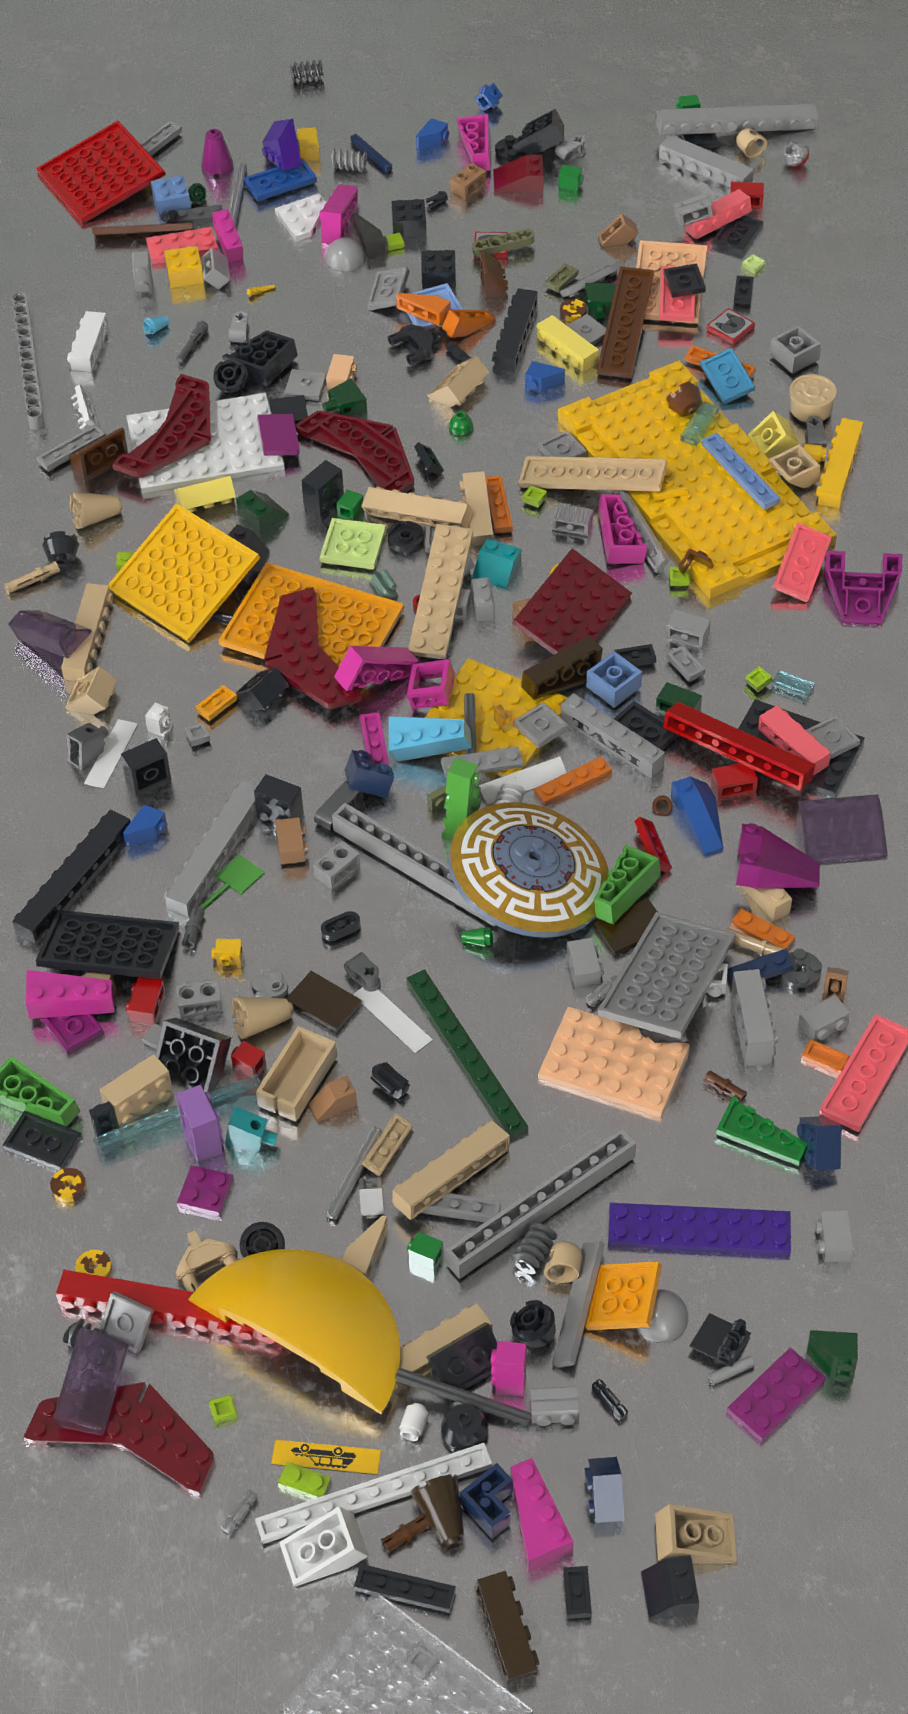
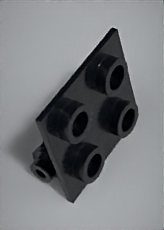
[689,1313,751,1367]

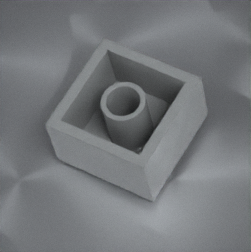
[770,325,821,374]

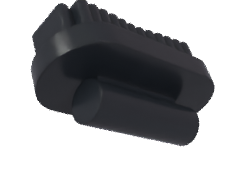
[370,1062,410,1099]

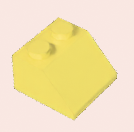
[748,411,799,459]

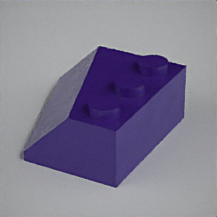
[262,118,302,171]

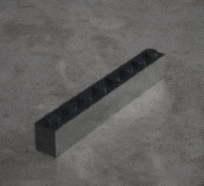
[12,809,131,943]

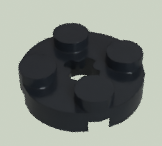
[495,135,527,163]
[387,521,424,555]

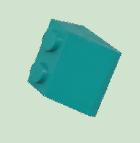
[472,538,521,589]

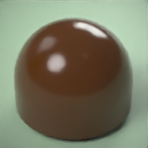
[652,795,673,816]

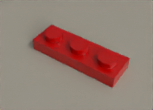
[634,816,672,873]

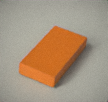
[801,1039,850,1075]

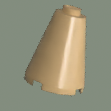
[70,492,123,529]
[232,996,293,1039]

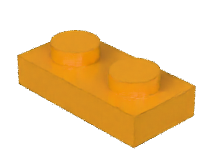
[195,685,237,721]

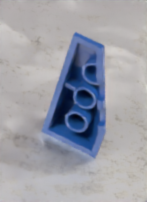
[671,777,723,856]

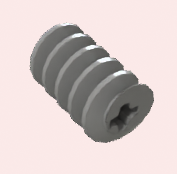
[332,148,367,172]

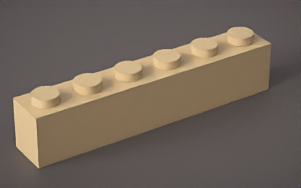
[362,487,473,528]
[61,583,113,681]
[392,1120,510,1220]
[392,1303,493,1395]

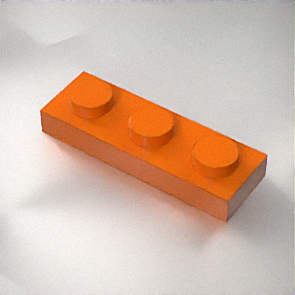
[730,908,796,951]

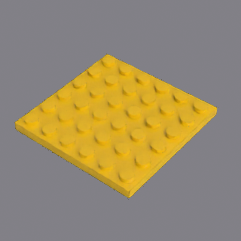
[108,503,260,643]
[425,658,568,779]

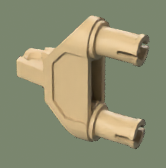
[176,1230,238,1292]

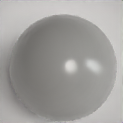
[325,237,365,271]
[636,1289,688,1342]

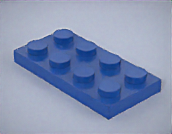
[244,158,317,201]

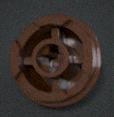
[666,381,702,417]

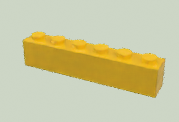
[816,418,863,508]

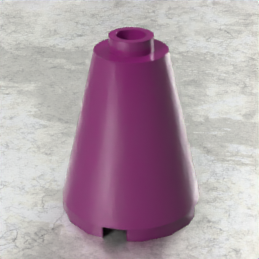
[201,128,233,176]

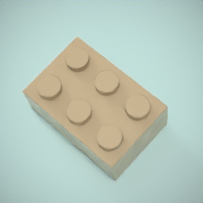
[99,1054,173,1130]

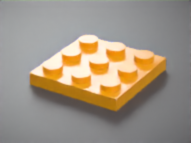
[585,1261,662,1330]

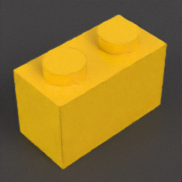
[296,127,320,162]

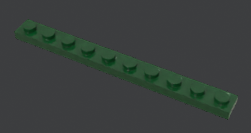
[406,969,528,1139]

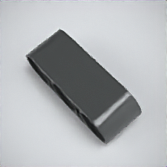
[314,781,365,832]

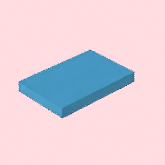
[700,348,755,405]

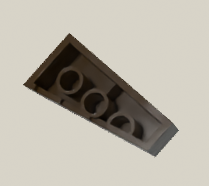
[521,636,603,700]
[474,1570,539,1682]

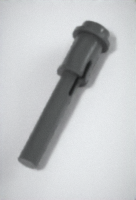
[176,321,208,363]

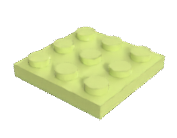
[319,518,386,569]

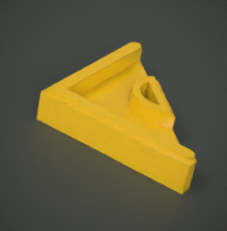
[651,479,688,501]

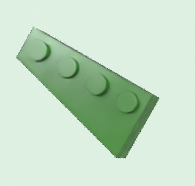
[441,758,481,841]
[594,844,660,924]
[0,1056,80,1127]

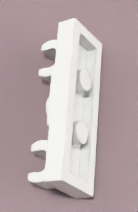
[71,384,100,431]

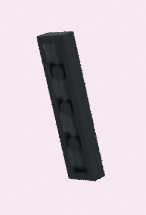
[354,1564,456,1613]

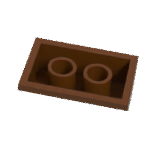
[70,427,128,480]

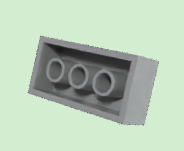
[731,969,778,1067]

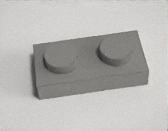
[667,645,705,682]

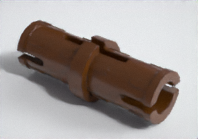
[703,1070,747,1103]
[380,1514,430,1553]

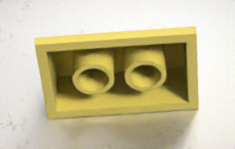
[174,476,236,512]

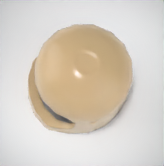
[736,128,767,158]
[544,1241,582,1283]

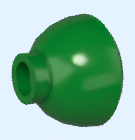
[449,411,473,435]

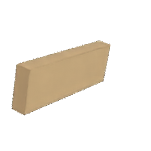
[361,1113,414,1177]

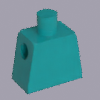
[225,1106,278,1152]

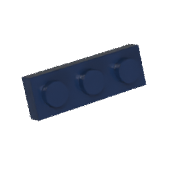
[727,948,794,984]

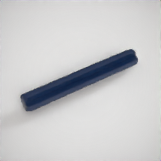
[350,134,393,172]

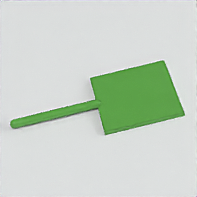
[200,854,265,909]

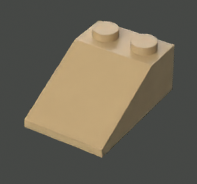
[655,1504,737,1564]

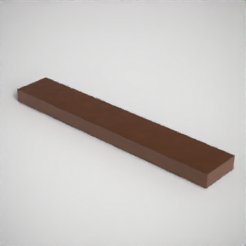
[92,222,193,235]

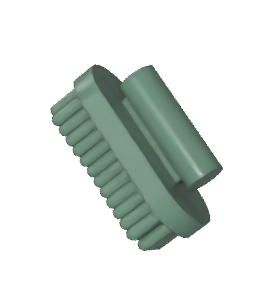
[369,570,398,600]

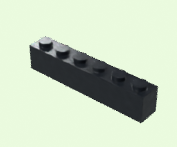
[492,288,538,372]

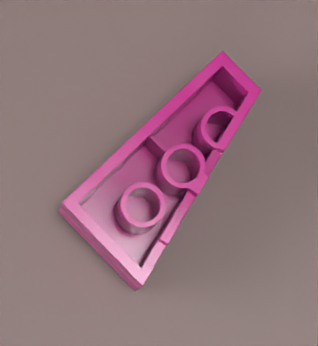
[456,114,491,171]
[319,184,358,244]
[598,494,647,564]
[334,646,419,691]
[26,970,115,1019]
[510,1458,574,1572]

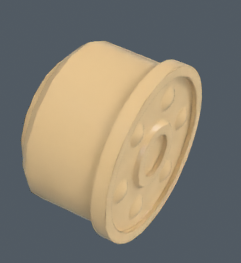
[789,374,837,422]

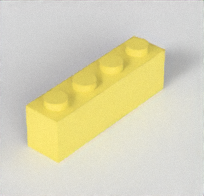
[537,315,599,372]

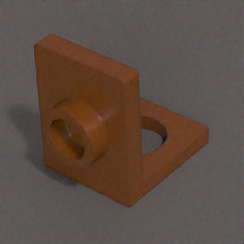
[678,548,714,575]

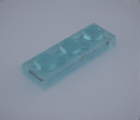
[680,402,719,446]

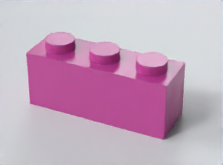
[212,209,243,263]
[491,1341,526,1398]

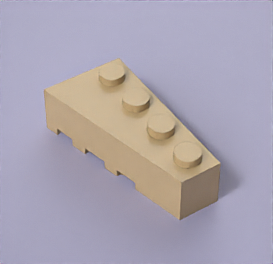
[459,471,493,546]

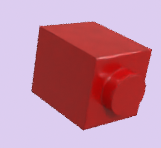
[231,1041,266,1079]

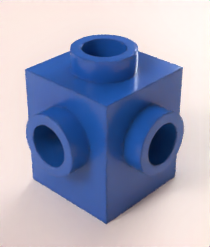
[474,83,503,111]

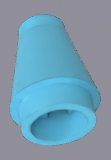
[143,316,169,335]

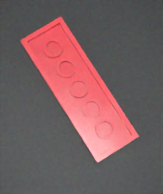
[819,1014,908,1132]

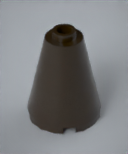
[411,1474,464,1547]

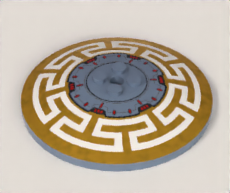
[448,802,609,938]

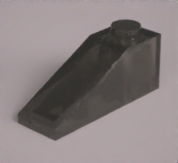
[353,213,388,258]

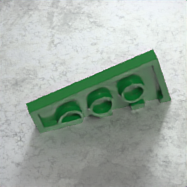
[716,1096,807,1166]

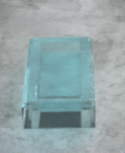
[771,670,815,701]

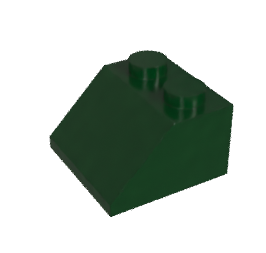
[236,490,289,533]
[806,1330,858,1382]

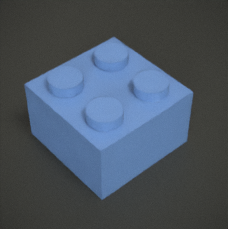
[151,175,191,217]
[586,651,642,708]

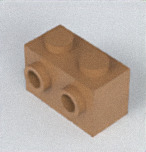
[450,163,486,200]
[275,817,308,864]

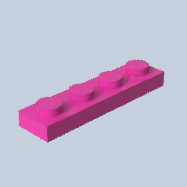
[360,712,389,766]

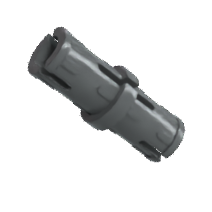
[181,908,205,949]

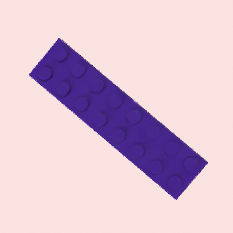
[608,1203,791,1255]

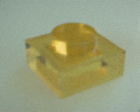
[494,704,512,733]

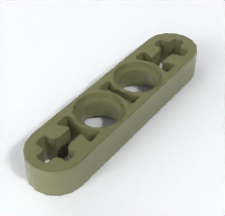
[472,229,535,257]

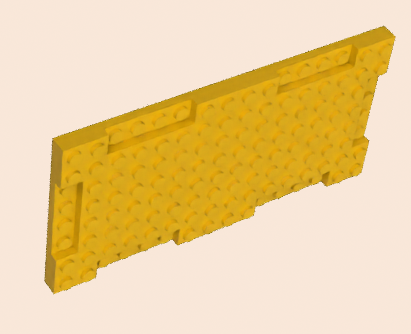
[558,360,837,599]

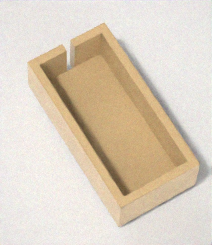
[256,1026,337,1122]

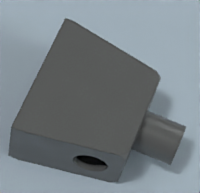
[67,723,109,771]

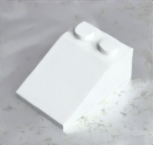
[279,1506,368,1586]

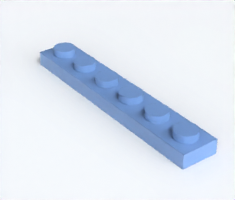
[702,433,780,510]

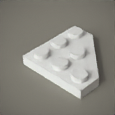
[275,193,326,242]

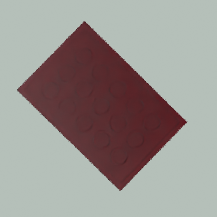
[512,548,632,655]

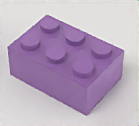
[176,1085,225,1164]

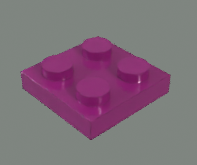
[177,1165,234,1217]

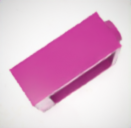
[407,659,455,710]

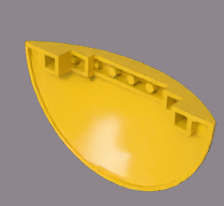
[188,1249,401,1414]

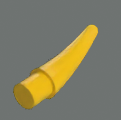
[247,285,276,296]

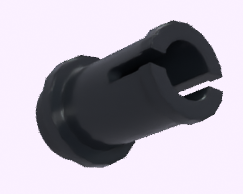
[426,191,448,208]
[161,210,179,223]

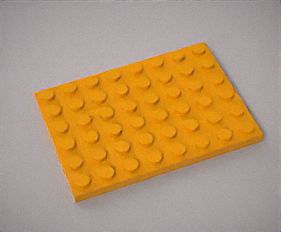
[218,562,404,689]

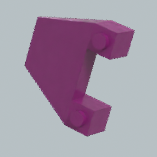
[824,551,903,625]
[736,823,820,888]

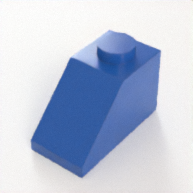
[416,118,449,150]
[525,361,565,392]
[123,804,167,846]

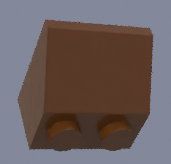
[480,251,508,300]

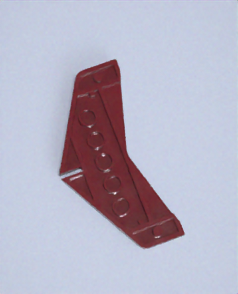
[113,374,211,478]
[295,411,414,493]
[264,587,362,709]
[23,1382,215,1496]

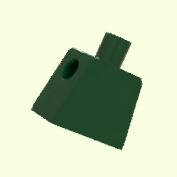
[585,283,616,319]
[322,379,367,416]

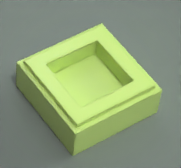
[742,254,766,274]

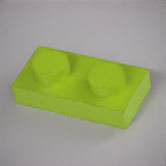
[278,1462,332,1499]

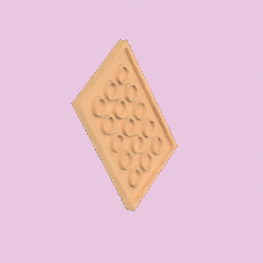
[636,240,707,323]
[538,1006,690,1117]

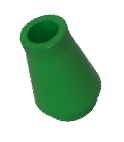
[461,927,493,947]

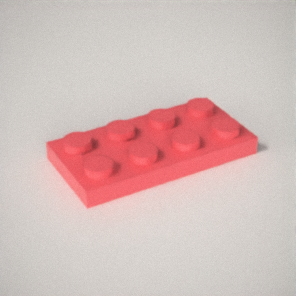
[146,227,218,264]
[659,266,695,322]
[772,523,832,602]

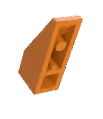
[396,293,451,327]
[442,310,496,338]

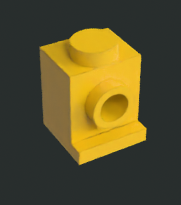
[211,939,243,968]

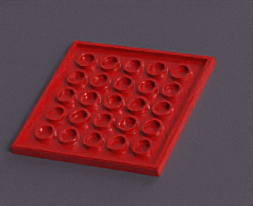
[36,120,166,224]

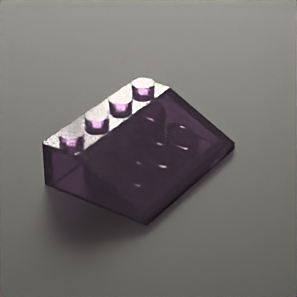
[796,794,888,863]

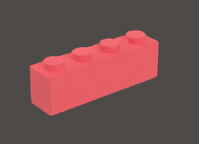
[685,189,752,239]
[758,705,831,775]

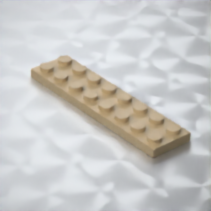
[518,456,668,491]
[408,524,474,660]

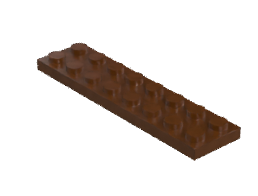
[597,266,654,378]

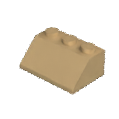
[427,356,489,407]

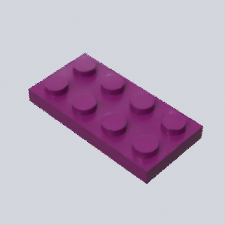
[727,1347,826,1443]

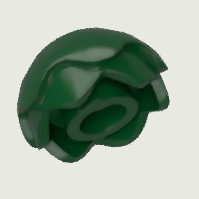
[188,183,206,204]

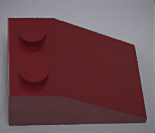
[493,154,543,193]

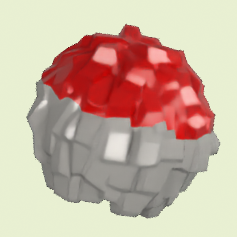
[784,141,809,167]

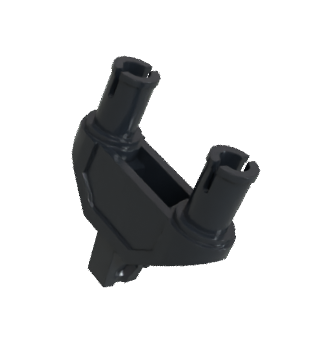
[387,324,442,366]

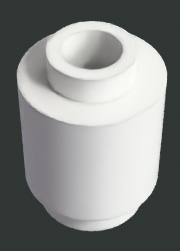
[399,1403,429,1441]

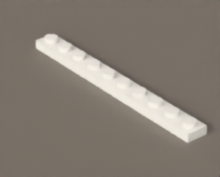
[255,1443,492,1544]

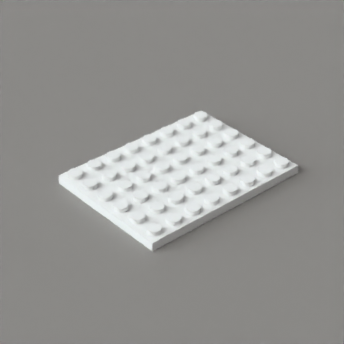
[126,393,285,494]

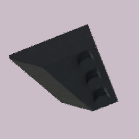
[512,108,564,155]
[222,330,298,386]
[228,524,270,591]
[155,1017,232,1096]

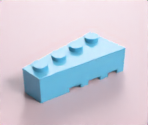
[389,717,472,762]

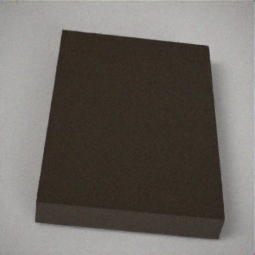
[594,898,658,956]
[286,971,362,1033]

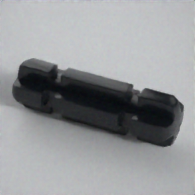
[446,341,471,363]
[592,1379,628,1421]

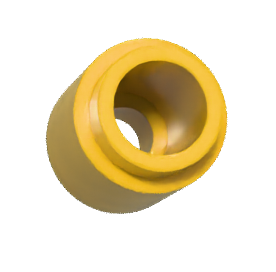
[803,444,826,463]

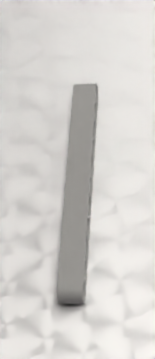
[12,292,45,430]

